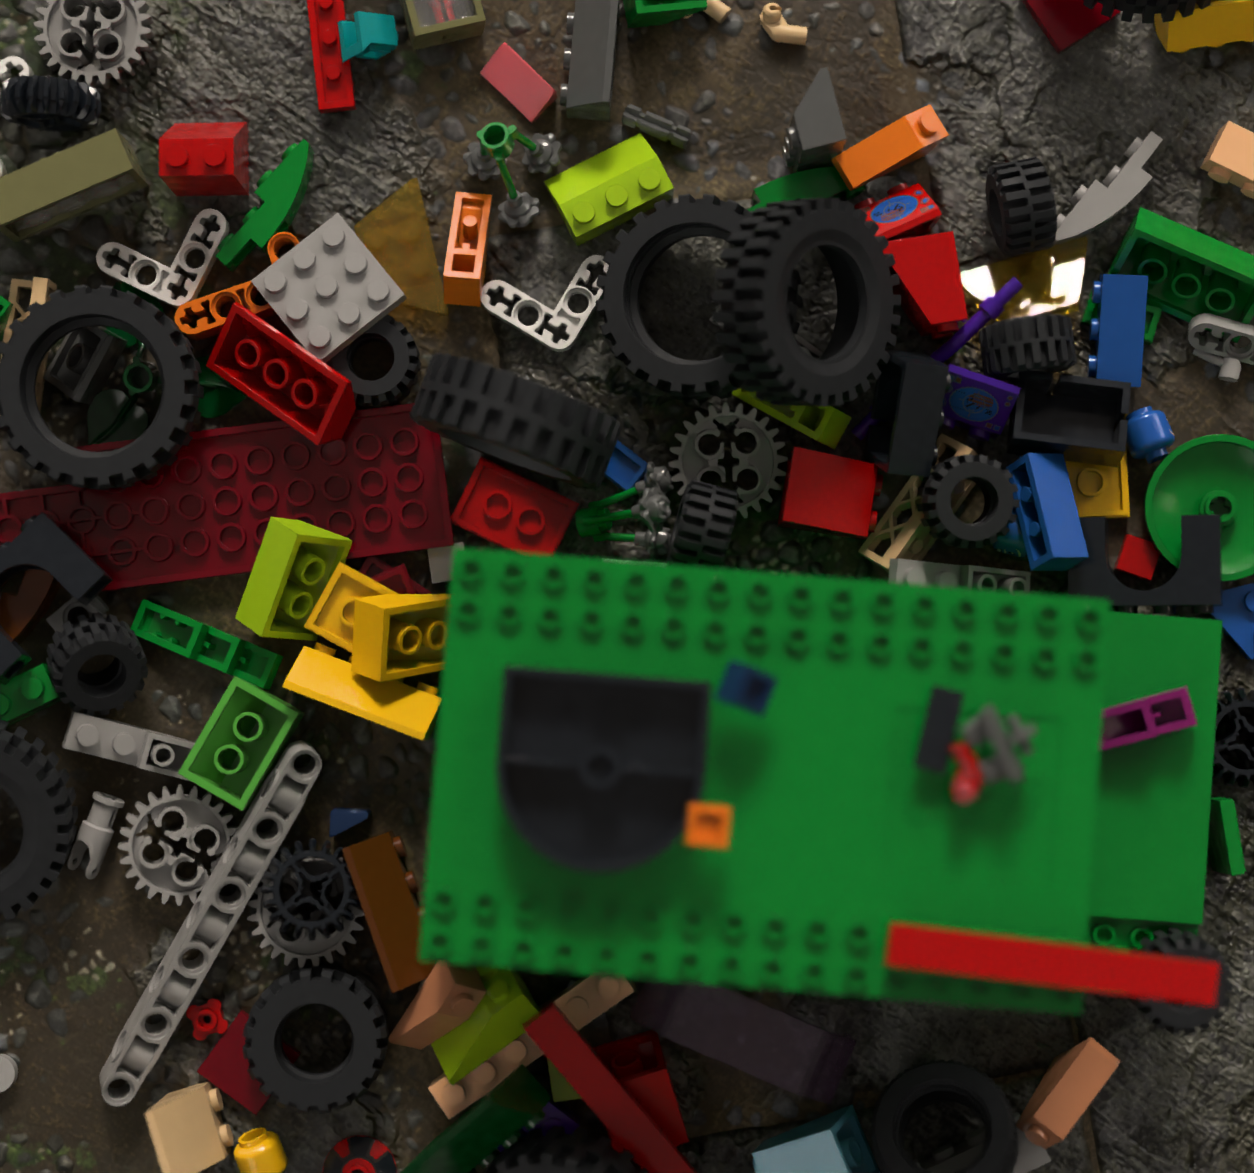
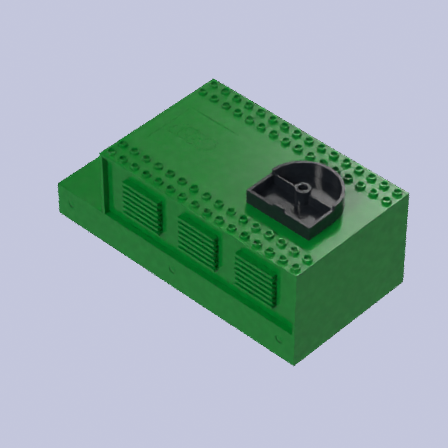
[418,547,1223,1014]

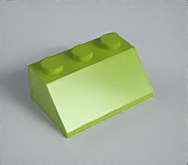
[544,133,674,246]
[235,517,353,641]

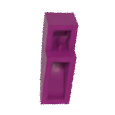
[1100,685,1198,751]

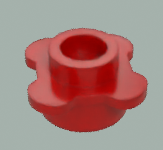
[186,998,229,1041]

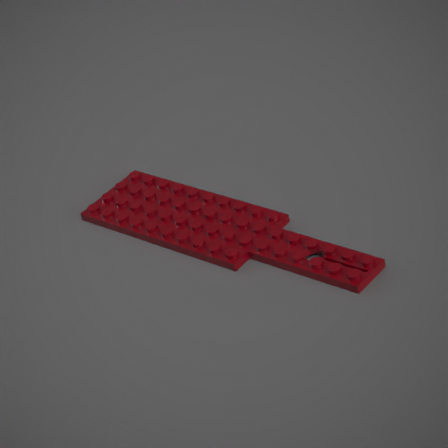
[0,403,455,592]

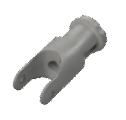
[67,791,125,879]

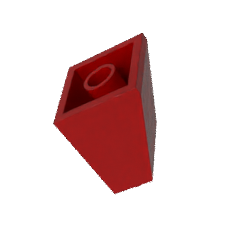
[159,122,249,196]
[883,231,968,340]
[777,447,883,540]
[593,1029,689,1160]

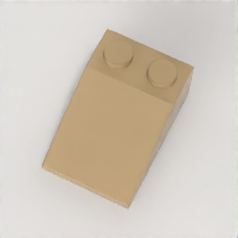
[145,1081,234,1173]

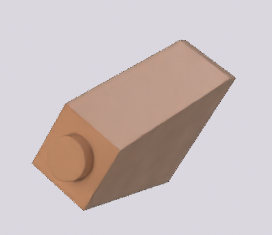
[1016,1037,1121,1149]

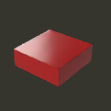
[1114,534,1160,581]

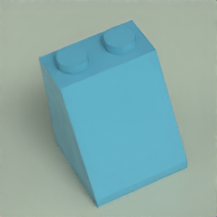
[751,1105,880,1173]

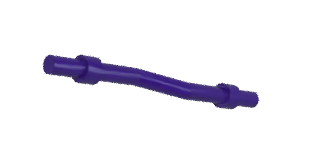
[851,277,1023,441]

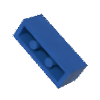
[1087,274,1148,387]
[1006,453,1089,571]

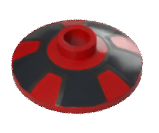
[323,1135,397,1173]

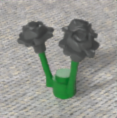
[463,122,562,228]
[576,461,674,562]

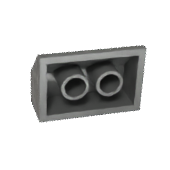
[560,0,619,121]
[781,67,847,173]

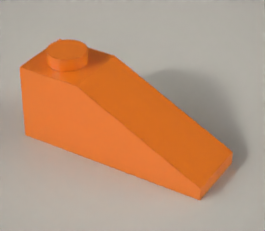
[831,104,949,191]
[443,192,492,307]

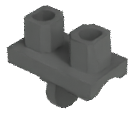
[961,703,1038,784]

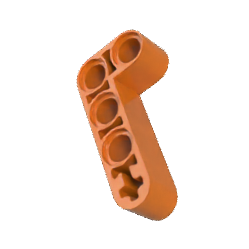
[174,232,299,340]

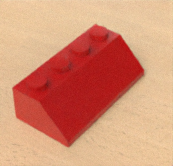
[206,302,356,445]

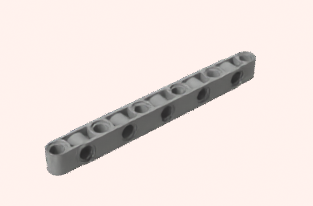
[99,740,322,1107]

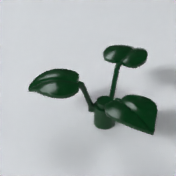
[87,281,247,445]

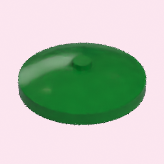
[1144,434,1254,582]

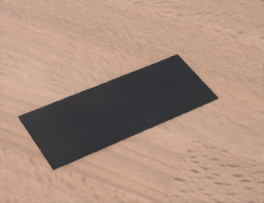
[913,685,965,774]

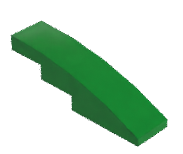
[130,599,284,690]

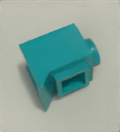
[338,11,398,62]

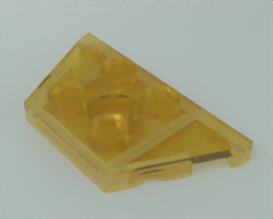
[354,177,449,316]
[960,236,1088,322]

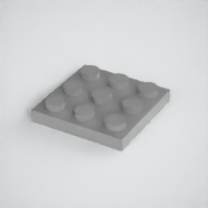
[251,213,407,363]

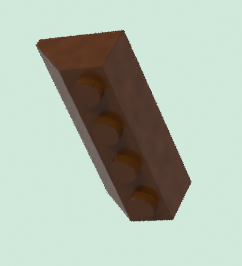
[342,830,437,993]

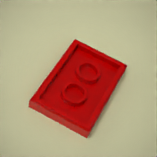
[451,456,579,555]

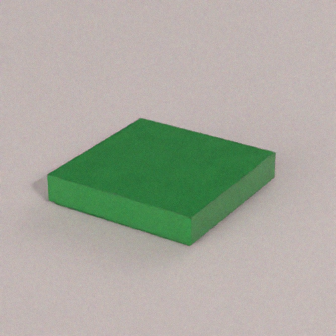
[1208,796,1246,876]

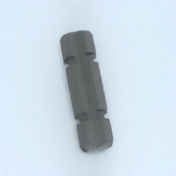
[622,104,692,149]

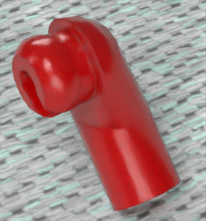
[949,739,984,805]

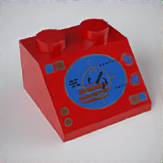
[854,183,942,241]

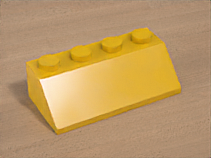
[1154,0,1254,53]
[282,642,441,741]

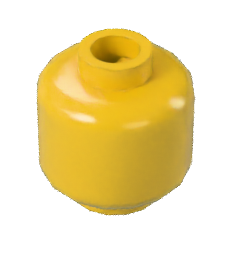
[233,1127,288,1173]

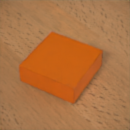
[684,803,731,849]

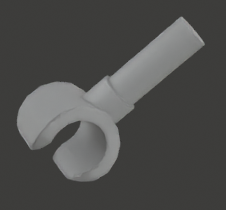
[1192,349,1242,382]

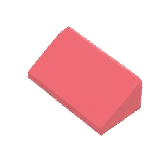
[480,42,557,124]

